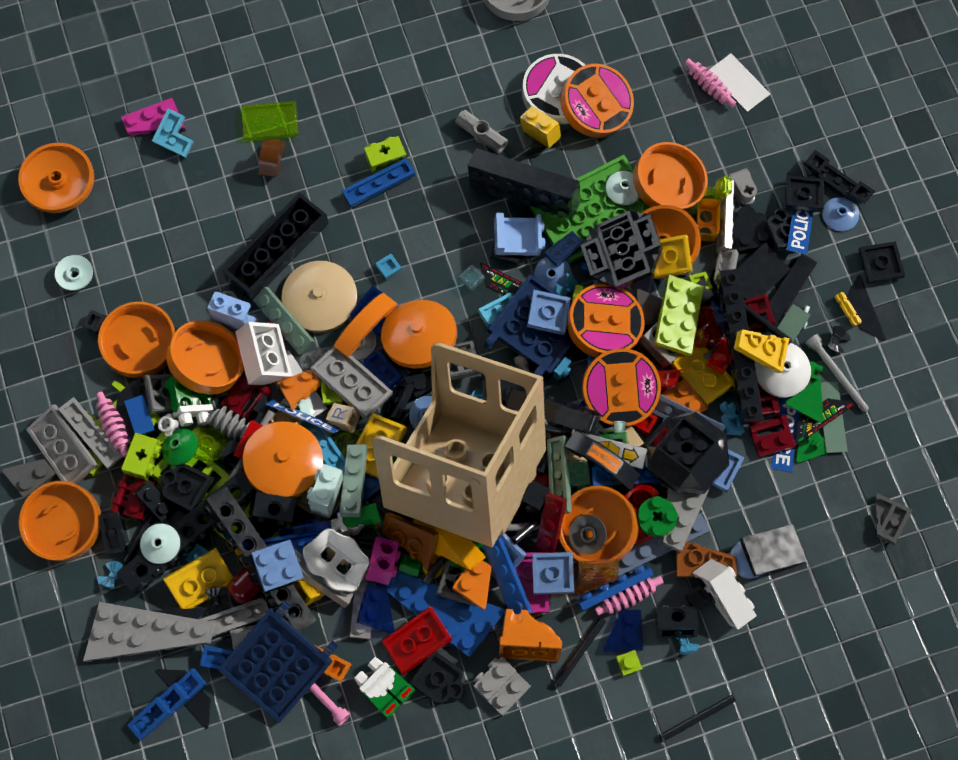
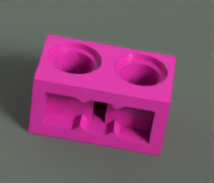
[365,537,401,585]

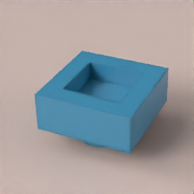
[376,254,402,280]
[553,357,572,381]

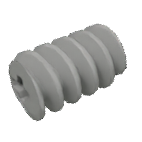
[208,406,250,442]

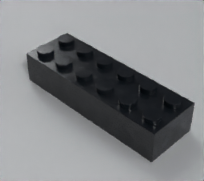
[467,148,581,219]
[222,192,329,301]

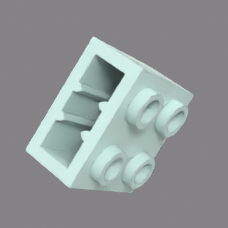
[307,464,343,519]

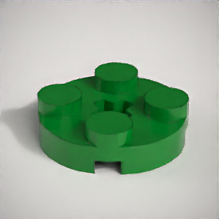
[637,496,678,537]

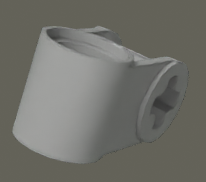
[728,168,757,206]

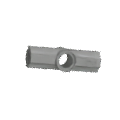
[455,110,508,153]

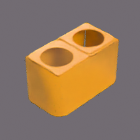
[696,199,720,242]

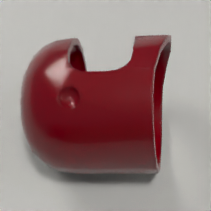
[227,568,260,604]

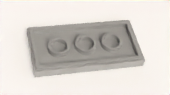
[310,347,393,420]
[26,404,98,485]

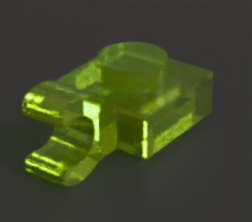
[704,175,733,199]

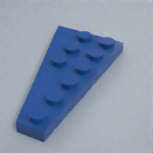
[376,571,505,658]

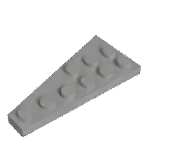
[663,448,710,553]
[83,602,215,662]

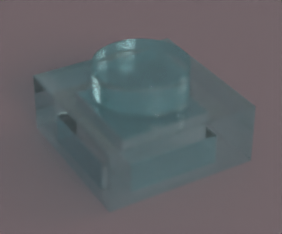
[458,265,485,292]

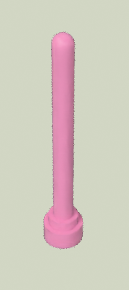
[309,683,351,726]

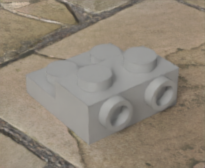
[473,657,531,717]

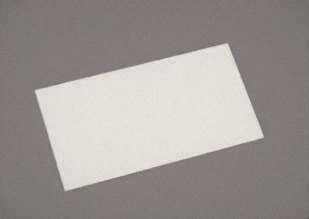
[709,54,770,112]

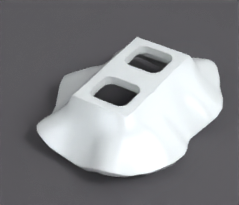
[303,529,370,592]

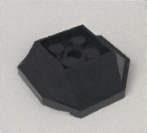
[581,210,663,290]
[643,411,729,494]

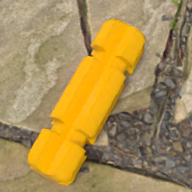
[835,292,862,327]

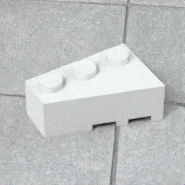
[693,559,757,630]

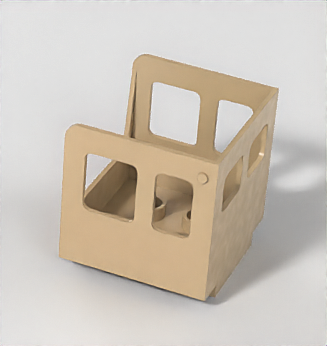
[372,343,546,547]

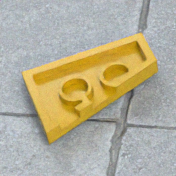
[734,330,790,374]

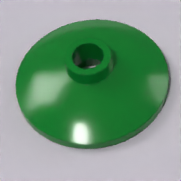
[162,429,198,466]

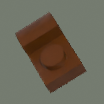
[259,139,286,177]

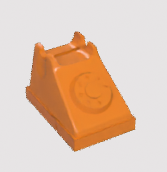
[499,609,562,662]

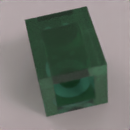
[568,459,591,489]

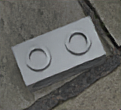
[638,322,680,368]

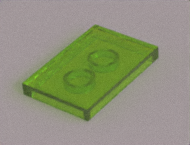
[242,101,299,141]

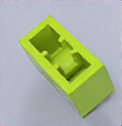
[364,136,407,174]
[121,433,162,480]

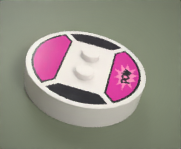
[522,54,585,125]

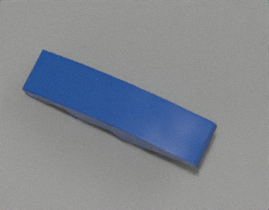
[127,668,207,741]

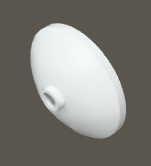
[754,343,811,398]

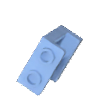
[494,213,545,256]
[207,292,256,332]

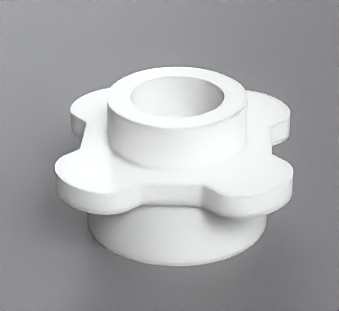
[158,414,179,437]

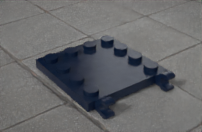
[483,274,574,376]
[218,600,338,723]

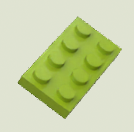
[654,275,704,356]

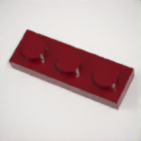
[535,492,567,553]

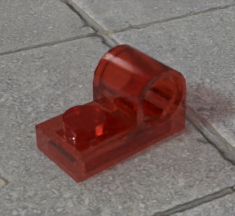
[693,306,722,348]

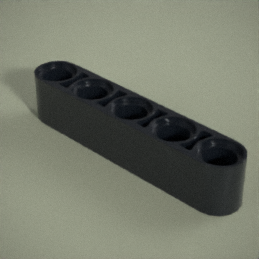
[505,385,601,434]

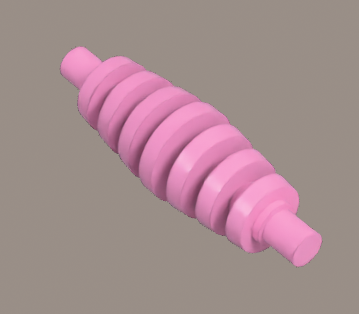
[684,59,736,108]
[96,392,130,458]
[595,576,664,616]

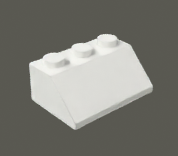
[235,322,292,385]

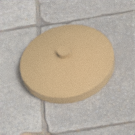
[282,261,357,333]

